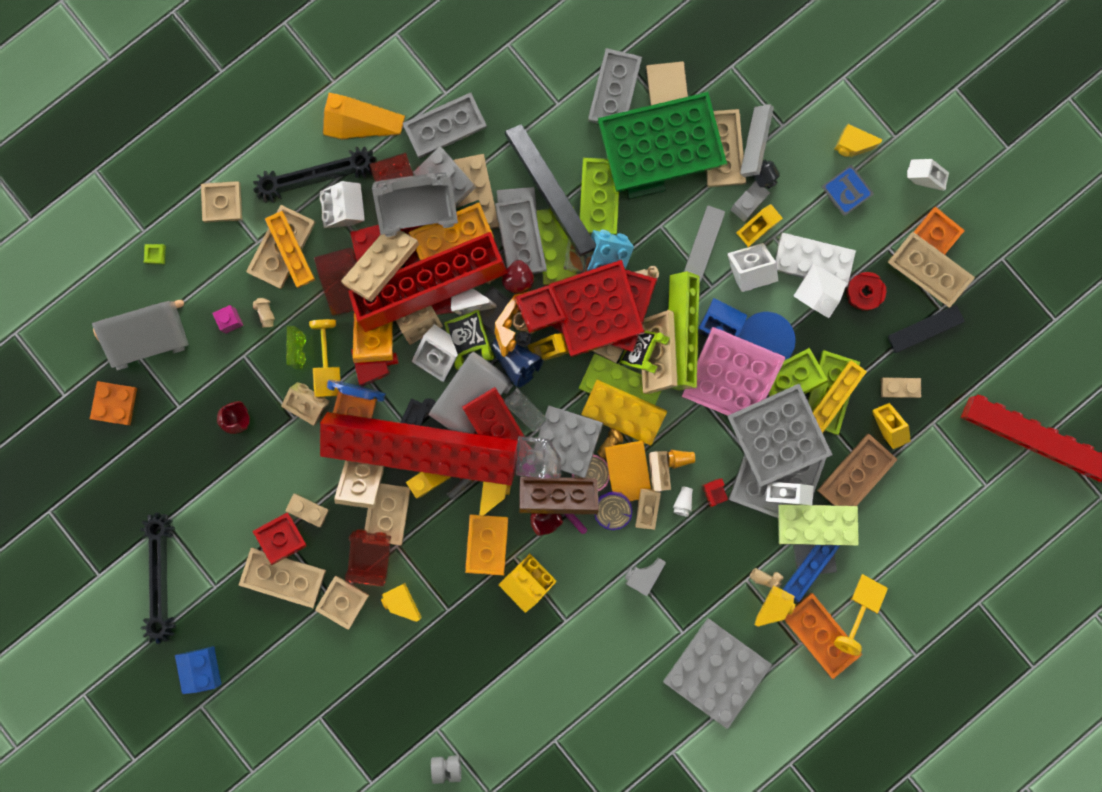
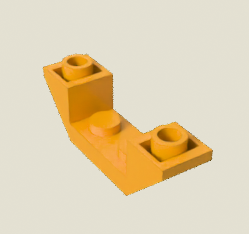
[495,291,530,357]

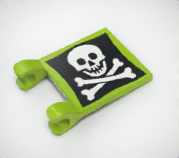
[444,310,494,370]
[619,330,670,373]

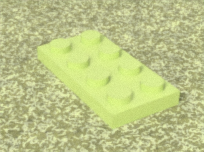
[779,505,858,546]

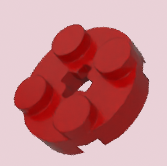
[847,272,886,311]

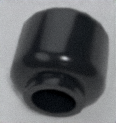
[753,159,780,189]

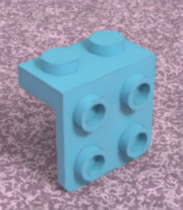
[587,230,634,271]

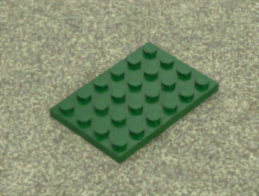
[598,92,727,192]

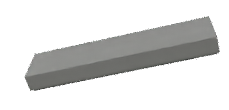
[740,104,774,177]
[684,206,725,282]

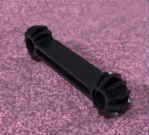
[253,146,377,203]
[140,512,177,644]

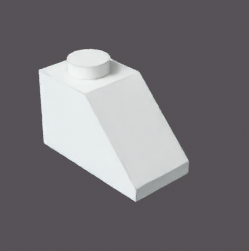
[907,159,949,191]
[766,482,814,505]

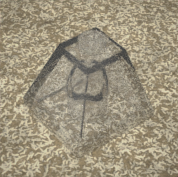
[516,436,561,478]

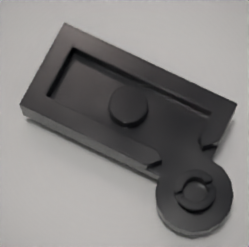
[400,398,436,426]

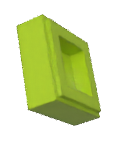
[144,244,166,265]

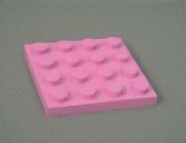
[682,327,785,416]

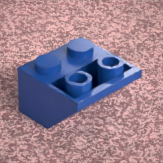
[698,298,747,338]

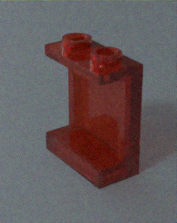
[345,529,392,587]

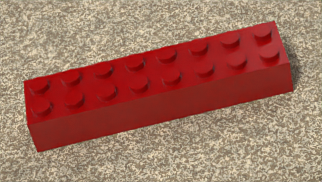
[348,231,508,333]

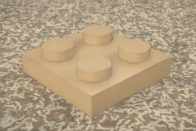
[201,181,242,223]
[315,576,369,630]

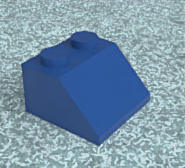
[175,646,222,694]

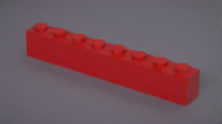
[960,395,1102,483]

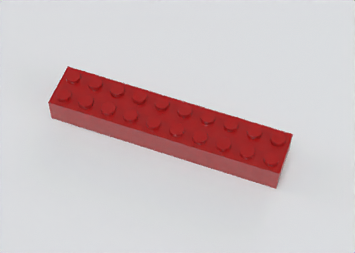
[320,412,518,486]

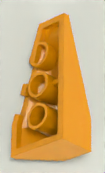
[323,92,405,139]

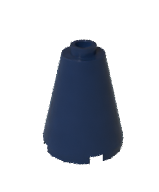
[491,338,544,388]

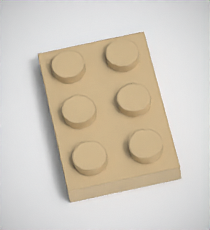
[334,460,385,509]
[363,483,411,545]

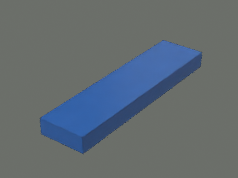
[782,545,841,602]

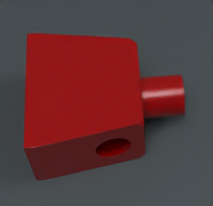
[351,349,399,386]

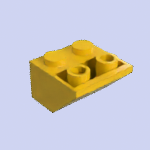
[499,554,557,613]

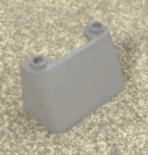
[372,171,458,237]
[92,301,189,370]
[429,351,513,434]

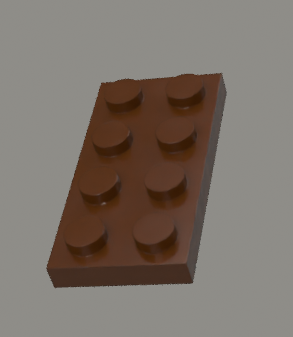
[519,477,599,515]

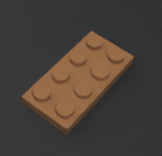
[817,434,898,506]

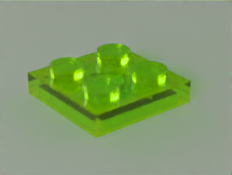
[287,326,306,369]

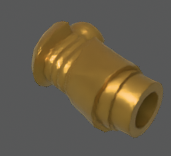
[597,429,623,460]

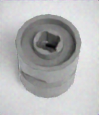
[431,755,461,784]

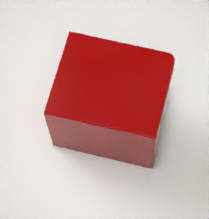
[701,478,728,507]

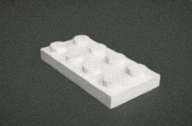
[775,233,856,288]

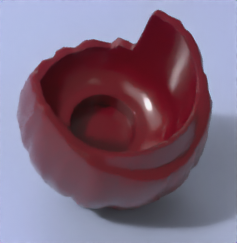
[502,260,534,294]
[217,401,250,434]
[531,513,564,536]

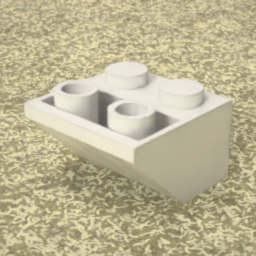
[320,181,365,228]

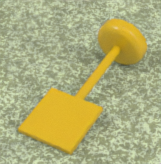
[309,319,341,397]
[834,574,888,656]

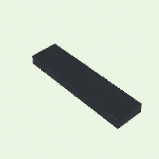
[887,305,965,353]

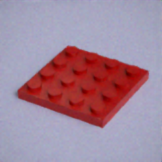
[549,260,645,357]

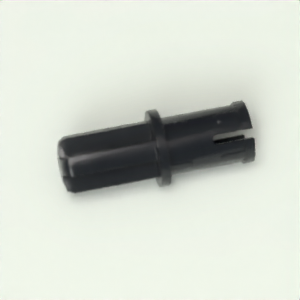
[516,331,531,347]

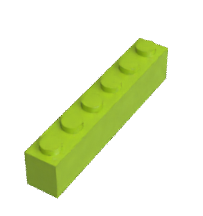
[669,271,700,390]

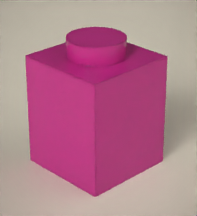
[212,305,243,333]

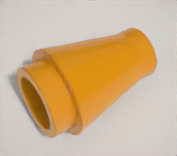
[667,450,695,469]

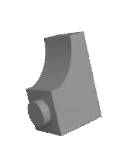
[731,181,770,222]
[624,558,666,596]

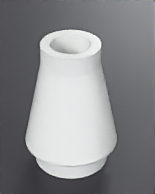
[673,487,693,517]

